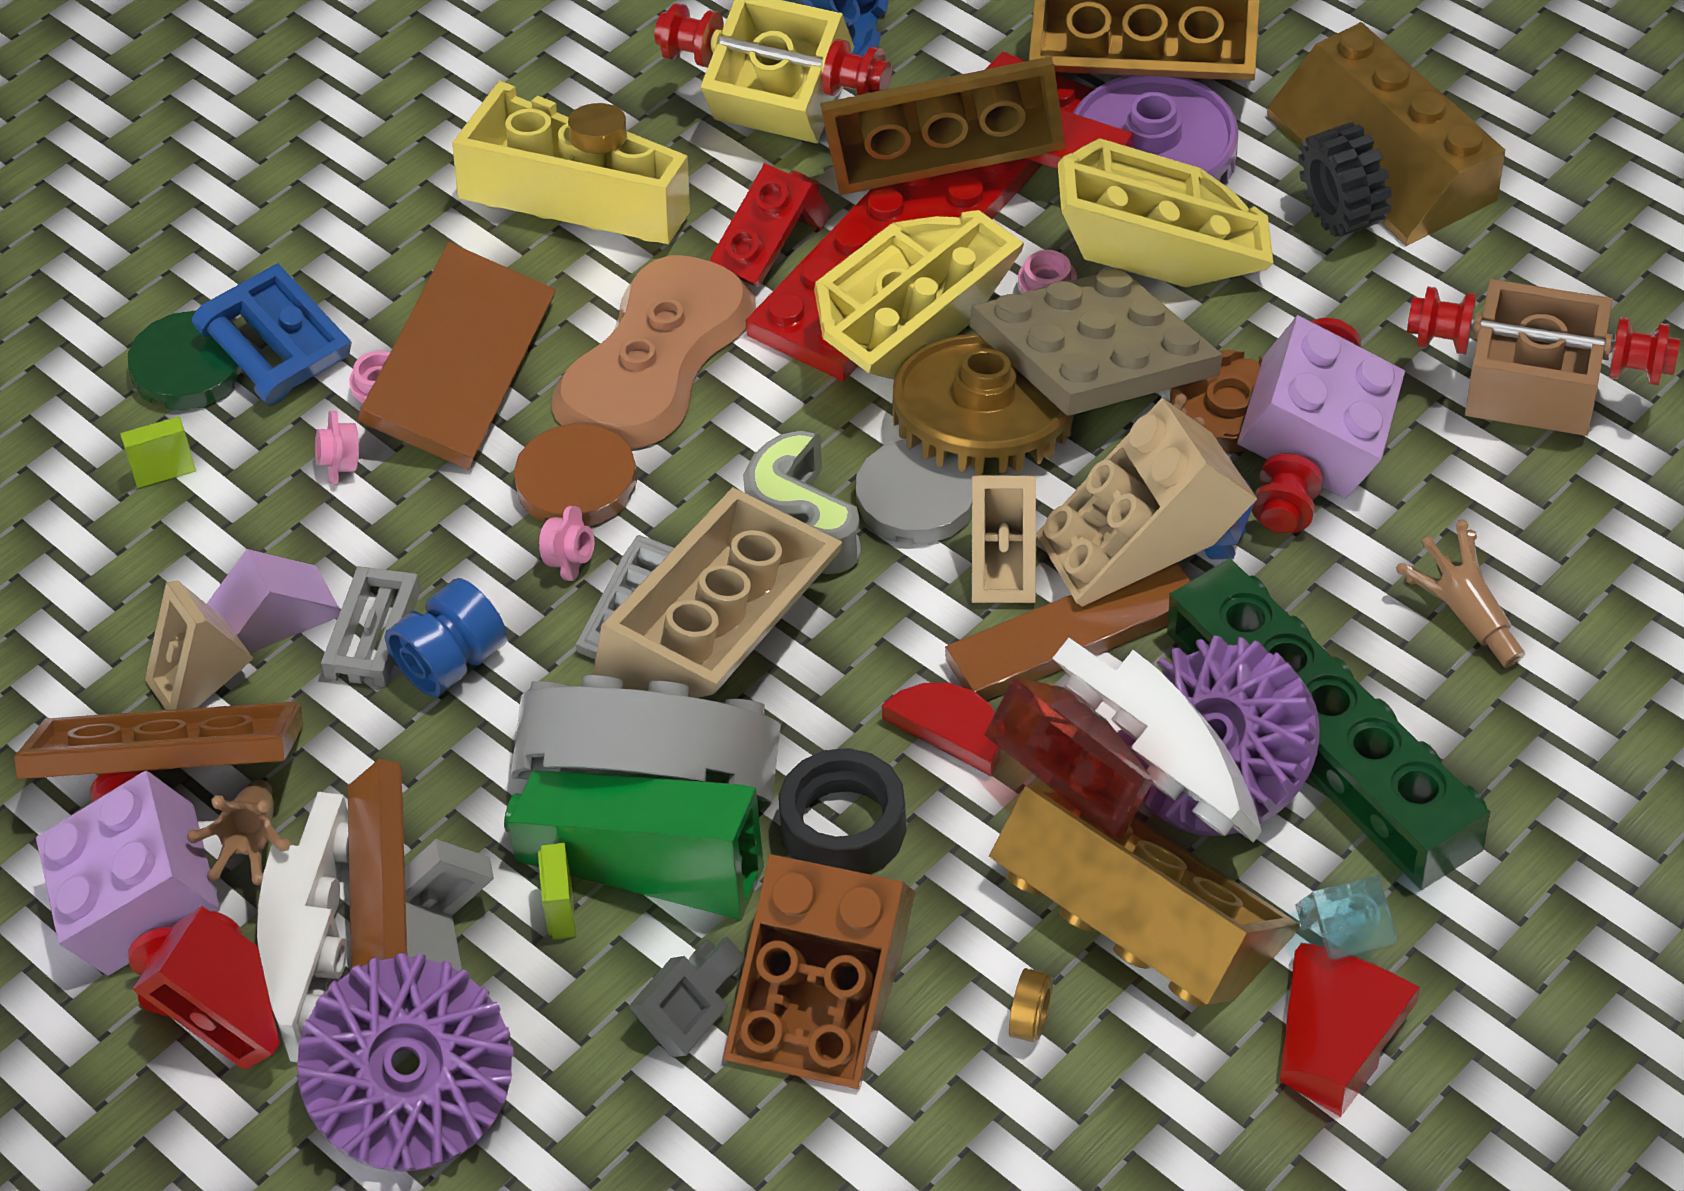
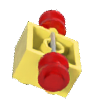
[654,0,892,144]

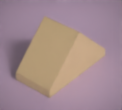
[972,475,1036,603]
[145,580,254,710]

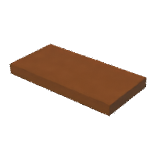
[357,242,556,470]
[14,701,303,779]

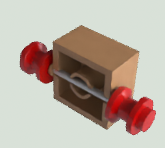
[1407,279,1680,436]

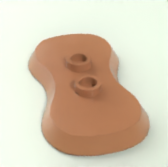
[551,255,756,449]

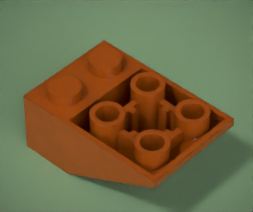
[723,854,915,1090]

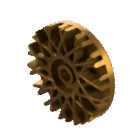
[892,334,1074,475]

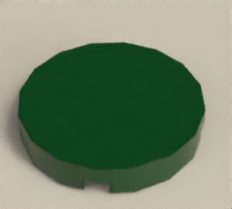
[128,310,245,411]

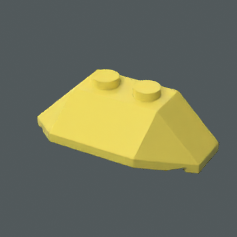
[1058,138,1273,287]
[814,210,1024,380]

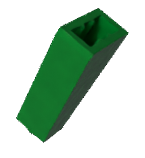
[504,770,764,920]

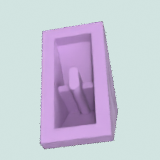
[206,549,340,653]

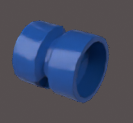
[384,578,508,697]

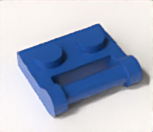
[191,263,352,406]

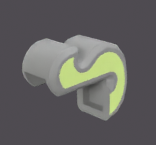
[743,430,861,574]

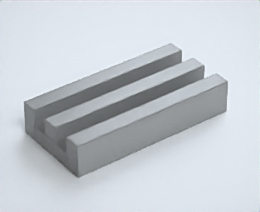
[321,566,421,687]

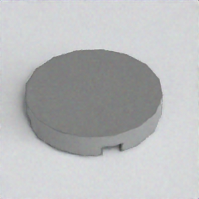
[856,439,976,544]

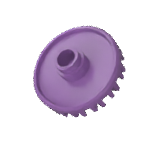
[1073,75,1238,181]
[1117,636,1320,836]
[297,953,513,1172]

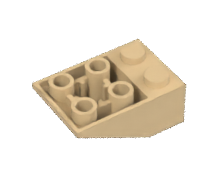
[1036,398,1257,607]

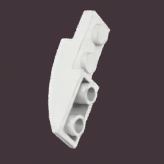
[1053,638,1262,842]
[257,792,349,1062]

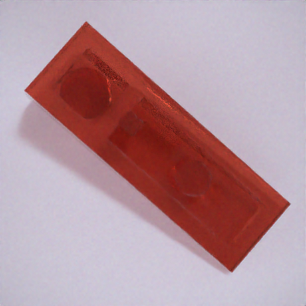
[984,677,1154,839]

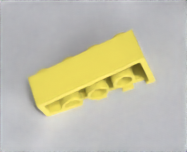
[452,80,690,245]

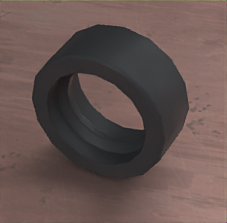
[778,748,907,874]

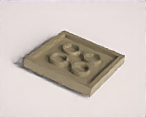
[970,269,1223,416]

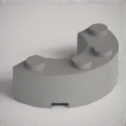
[511,675,781,802]

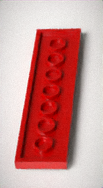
[745,51,1094,382]

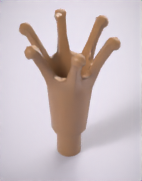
[1396,519,1526,668]
[187,780,291,886]

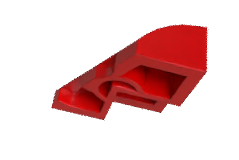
[1280,943,1420,1117]

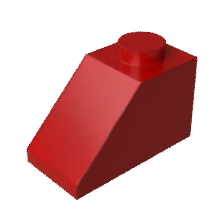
[133,906,280,1071]

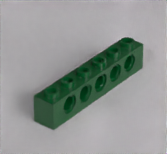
[1167,558,1491,891]

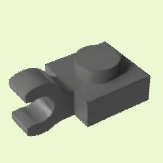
[628,937,745,1057]

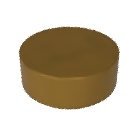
[568,103,627,154]
[1009,968,1053,1042]

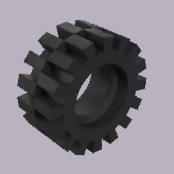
[1298,122,1392,237]

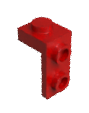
[710,163,832,286]

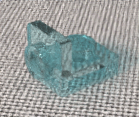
[1295,875,1397,960]

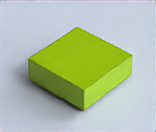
[120,416,196,488]
[538,843,577,940]

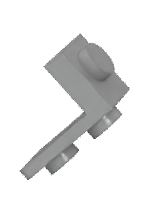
[405,839,494,971]

